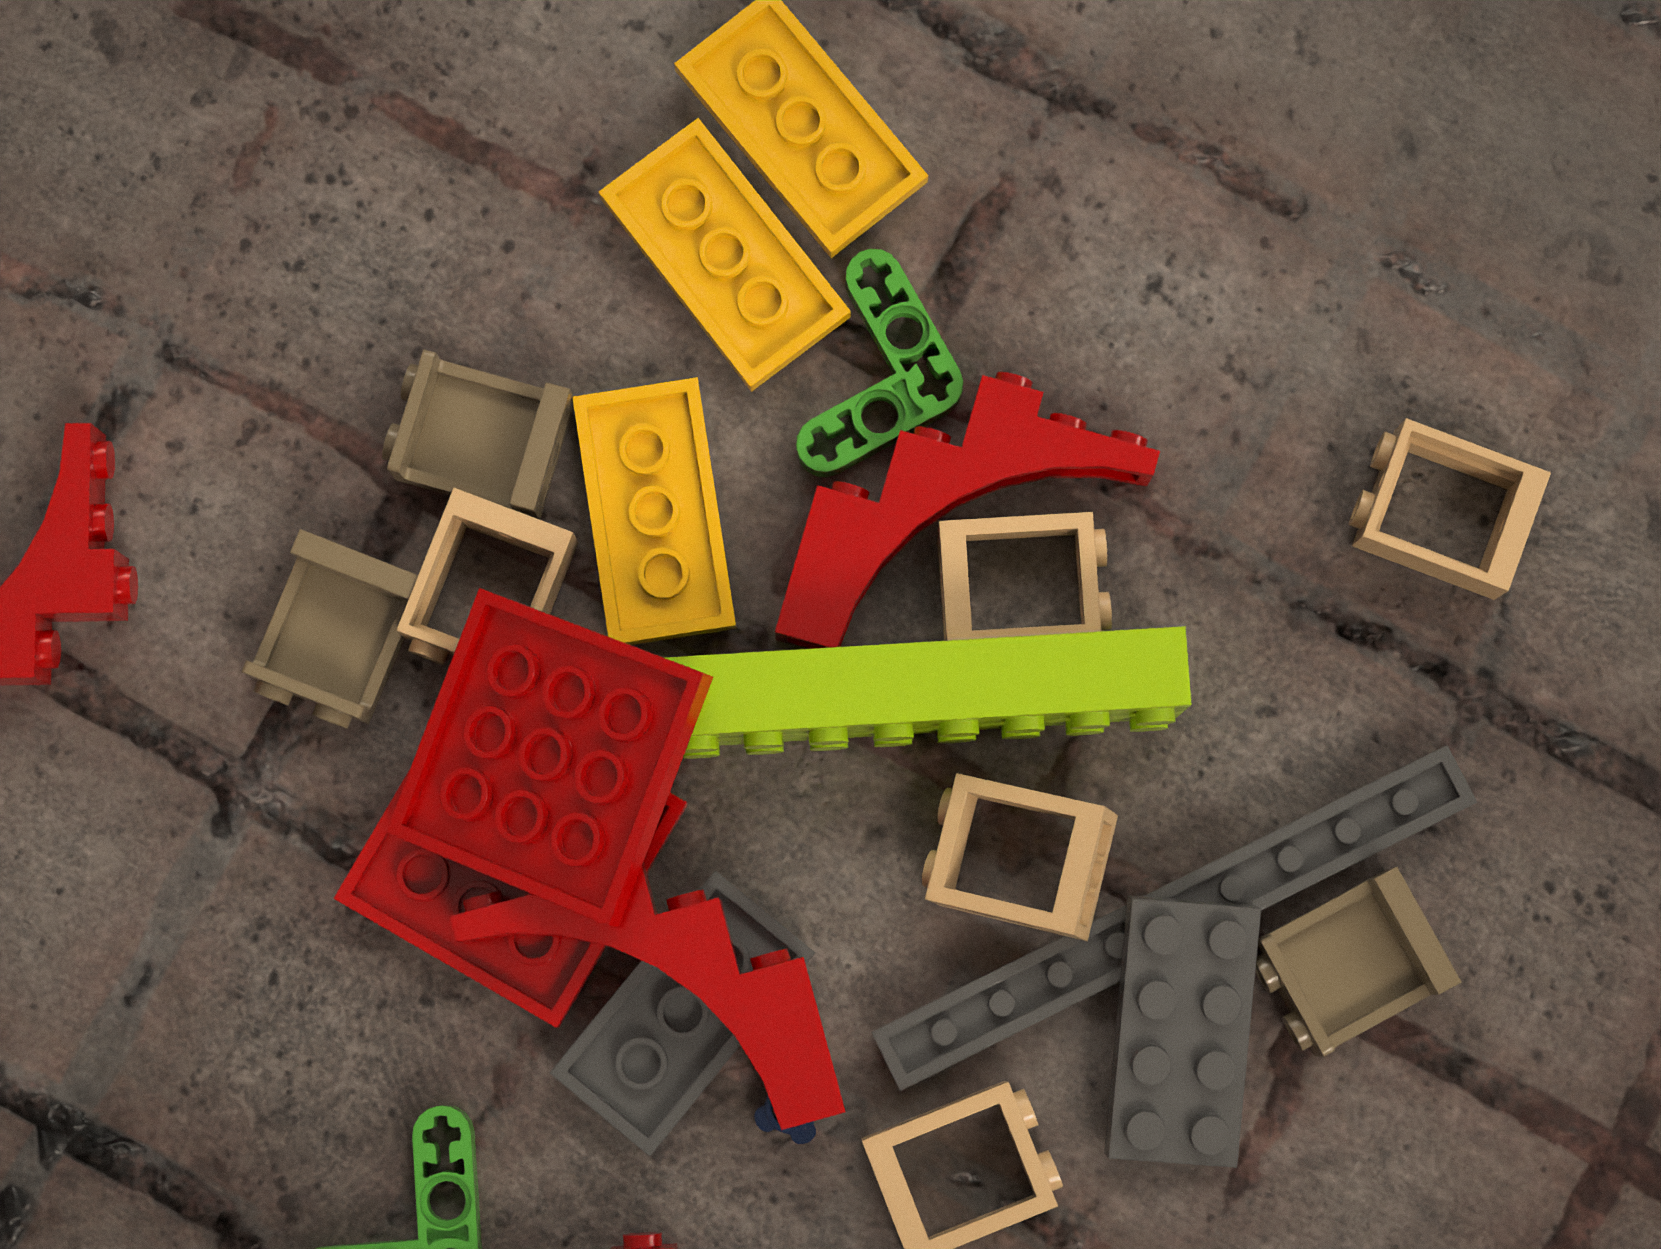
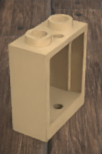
[1349,418,1551,600]
[397,488,579,665]
[937,512,1112,641]
[922,773,1118,941]
[861,1081,1063,1249]

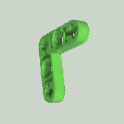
[796,249,963,477]
[314,1105,482,1249]

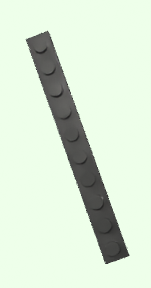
[871,745,1477,1091]

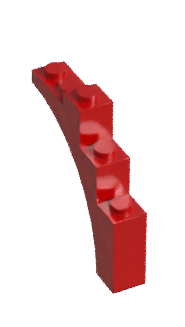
[775,372,1160,649]
[0,423,138,686]
[449,862,846,1130]

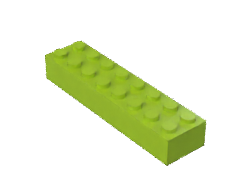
[664,626,1192,759]

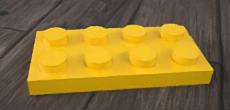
[674,0,929,259]
[599,118,851,392]
[572,377,737,645]

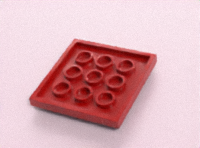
[386,588,713,928]
[333,769,688,1028]

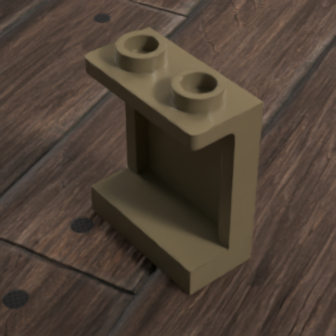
[382,349,574,520]
[241,529,418,729]
[1255,867,1461,1057]

